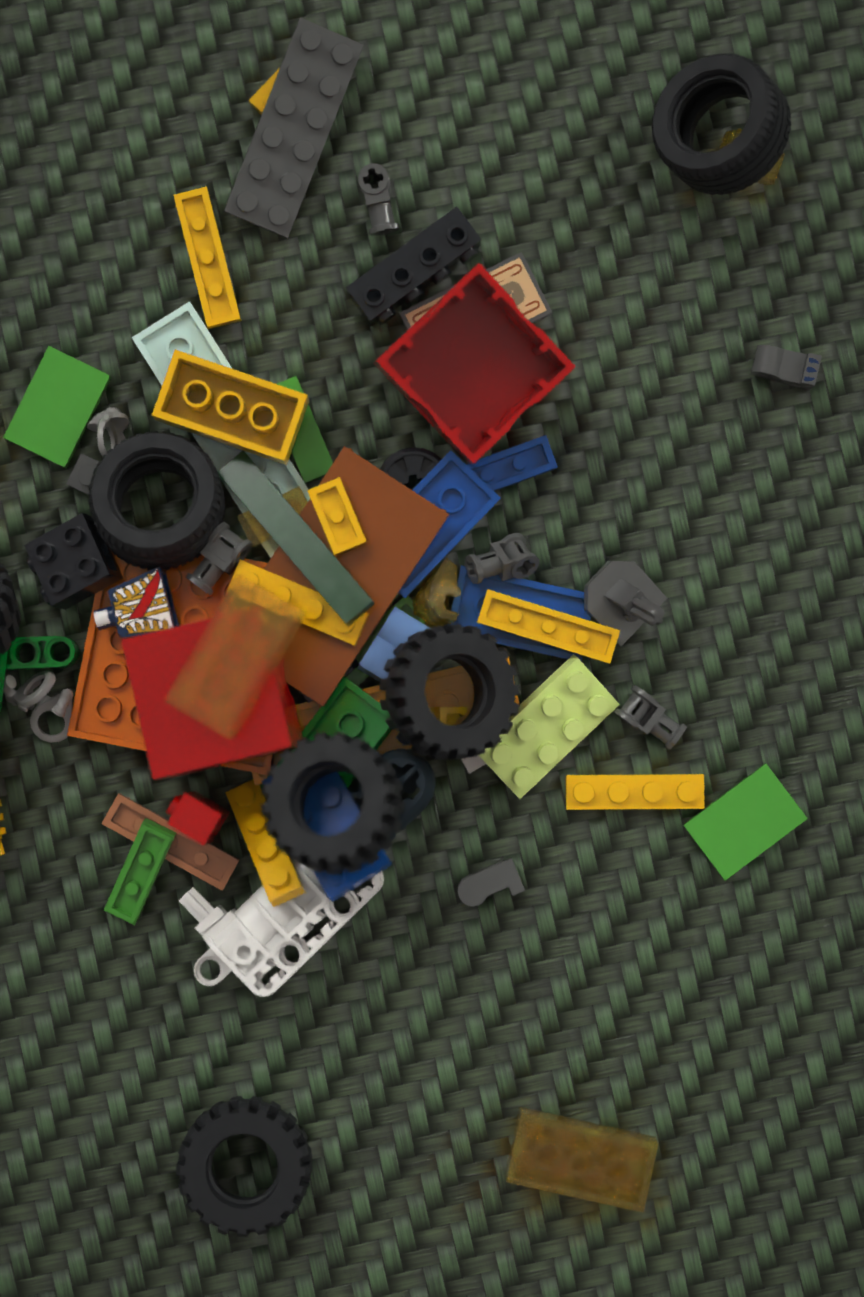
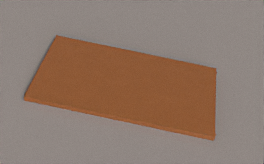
[236,446,449,707]

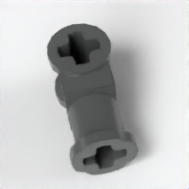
[358,163,400,236]
[186,522,253,596]
[465,533,540,584]
[614,685,687,751]

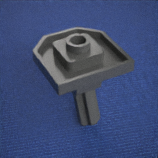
[584,561,667,647]

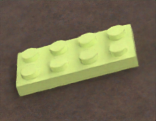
[479,654,620,799]

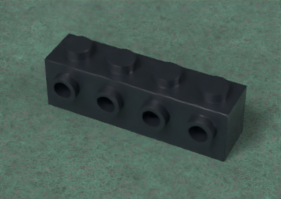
[346,206,481,326]

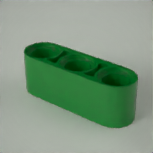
[6,636,80,670]

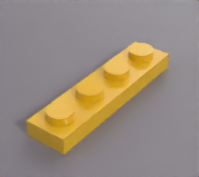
[174,186,241,329]
[227,559,369,646]
[477,589,620,664]
[565,774,705,810]
[225,779,306,908]

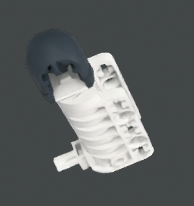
[179,749,436,997]

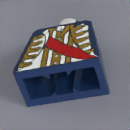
[94,567,179,639]

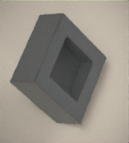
[66,453,99,495]

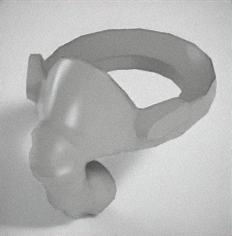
[87,407,129,457]
[3,670,56,712]
[30,688,74,743]

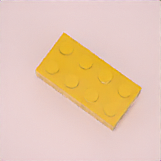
[152,349,309,466]

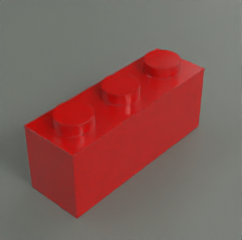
[166,791,231,846]

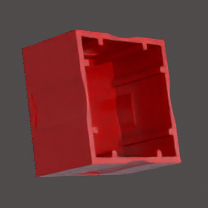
[373,263,576,464]
[121,606,303,780]

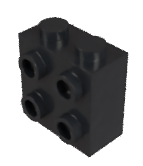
[24,513,123,610]

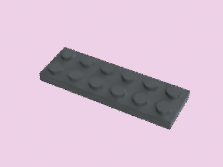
[223,17,364,239]

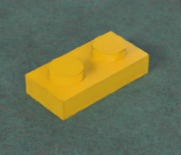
[307,477,367,556]

